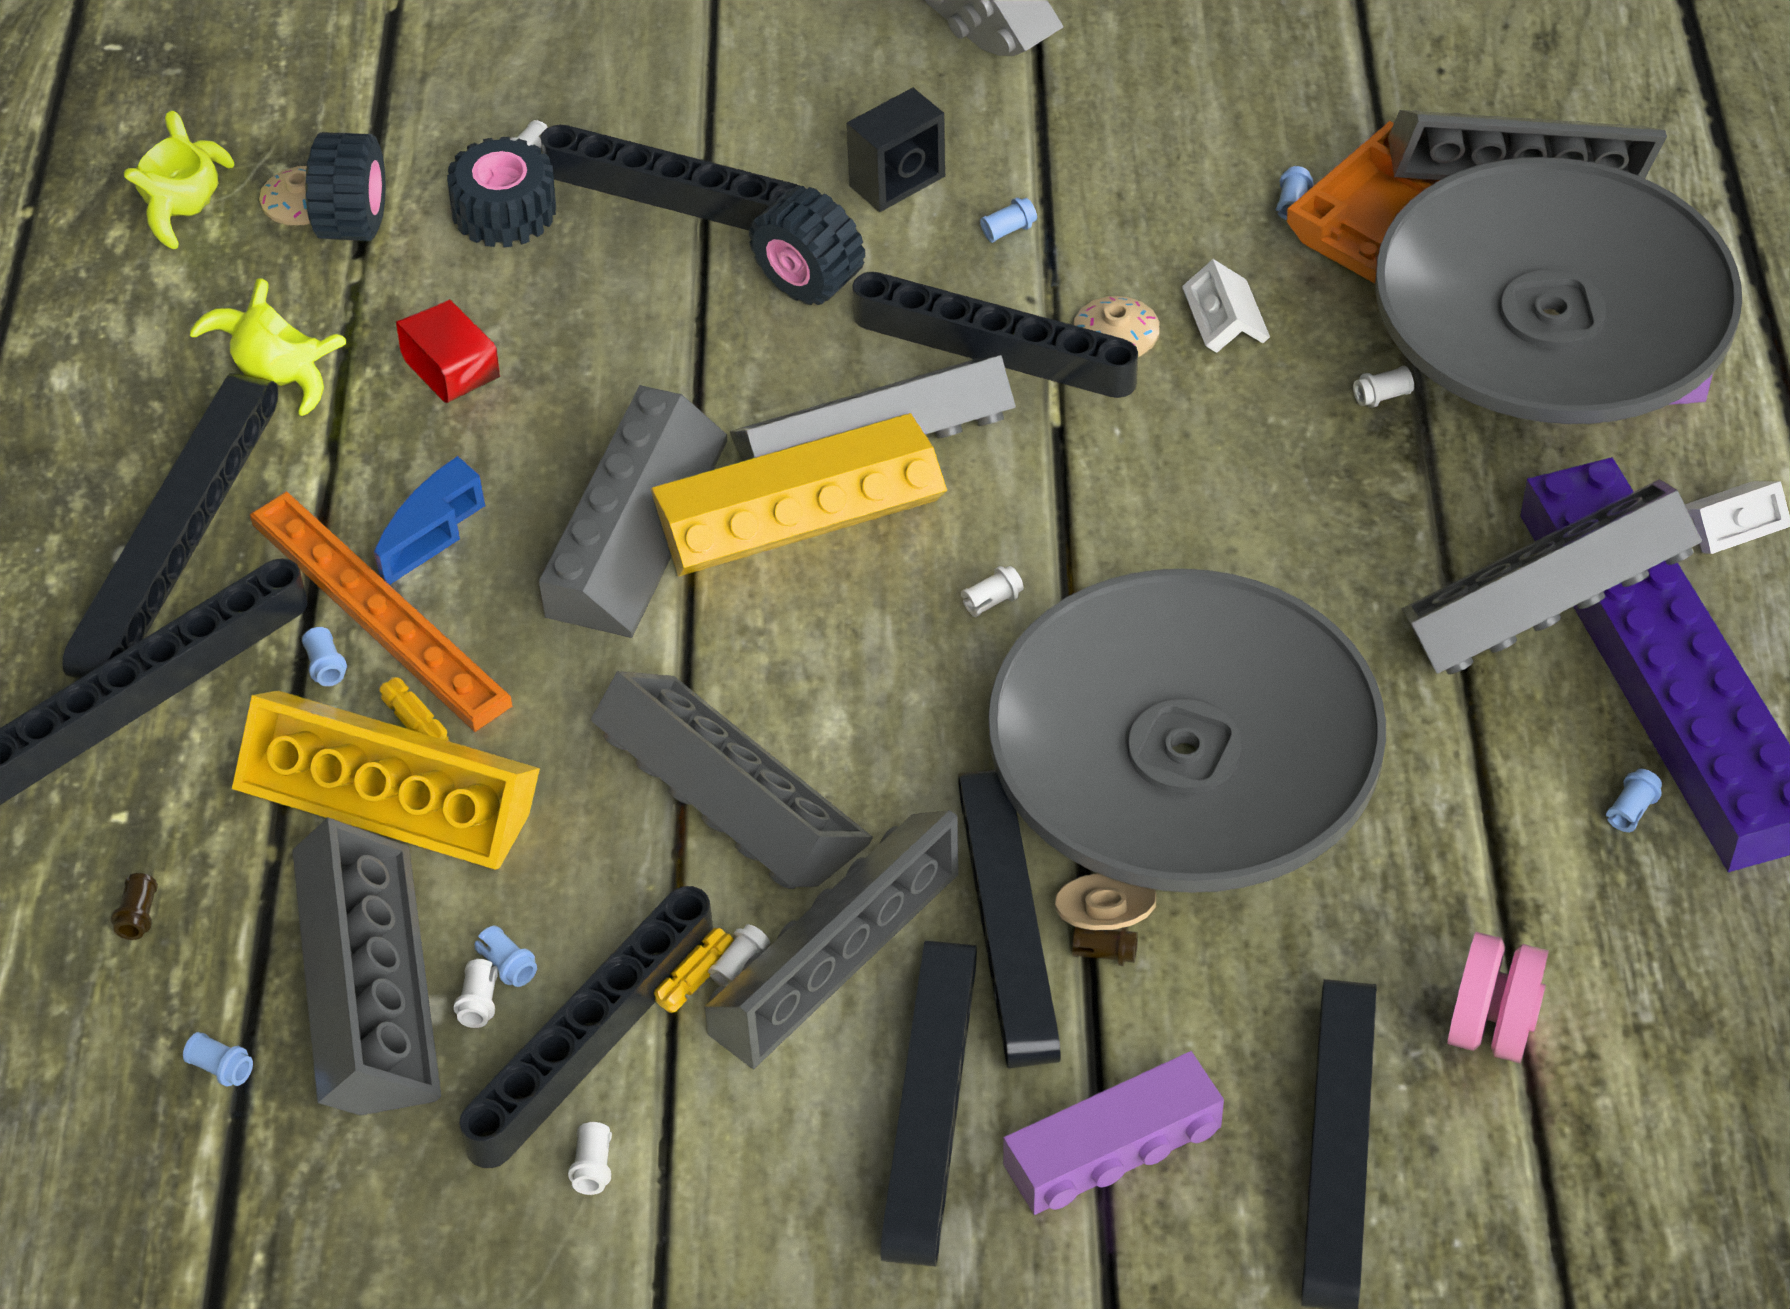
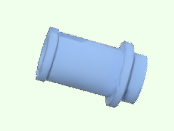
[1276,166,1313,220]
[980,197,1037,243]
[302,627,347,686]
[1606,769,1662,833]
[475,925,537,987]
[183,1032,253,1087]

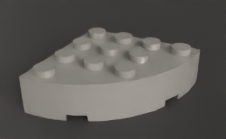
[925,0,1064,56]

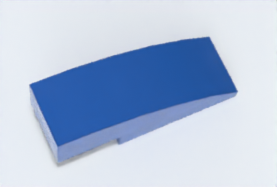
[374,456,485,585]

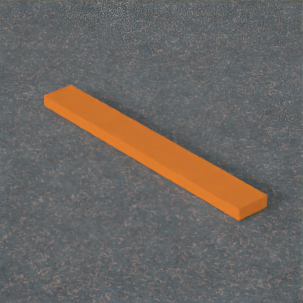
[250,491,513,732]

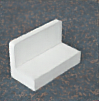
[1182,259,1270,353]
[1685,481,1790,554]

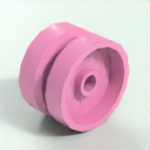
[1447,932,1549,1064]

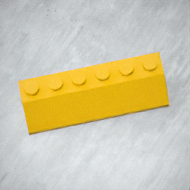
[650,413,947,577]
[232,691,540,870]

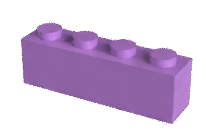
[1003,1051,1224,1215]

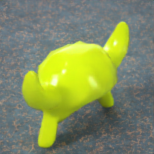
[124,111,234,249]
[190,278,346,416]

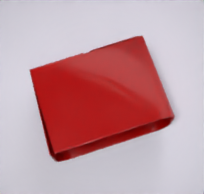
[396,299,500,403]

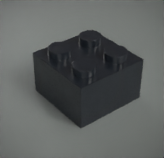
[846,87,946,212]

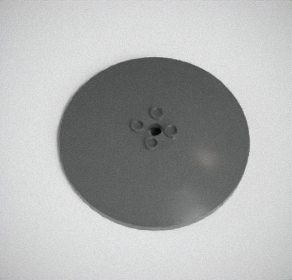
[1375,157,1742,424]
[989,569,1386,893]

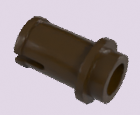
[111,873,158,940]
[1072,926,1138,966]

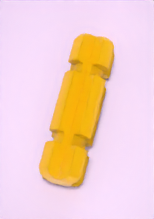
[379,677,449,741]
[654,928,734,1013]

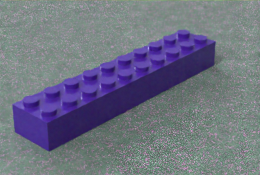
[1520,457,1790,872]

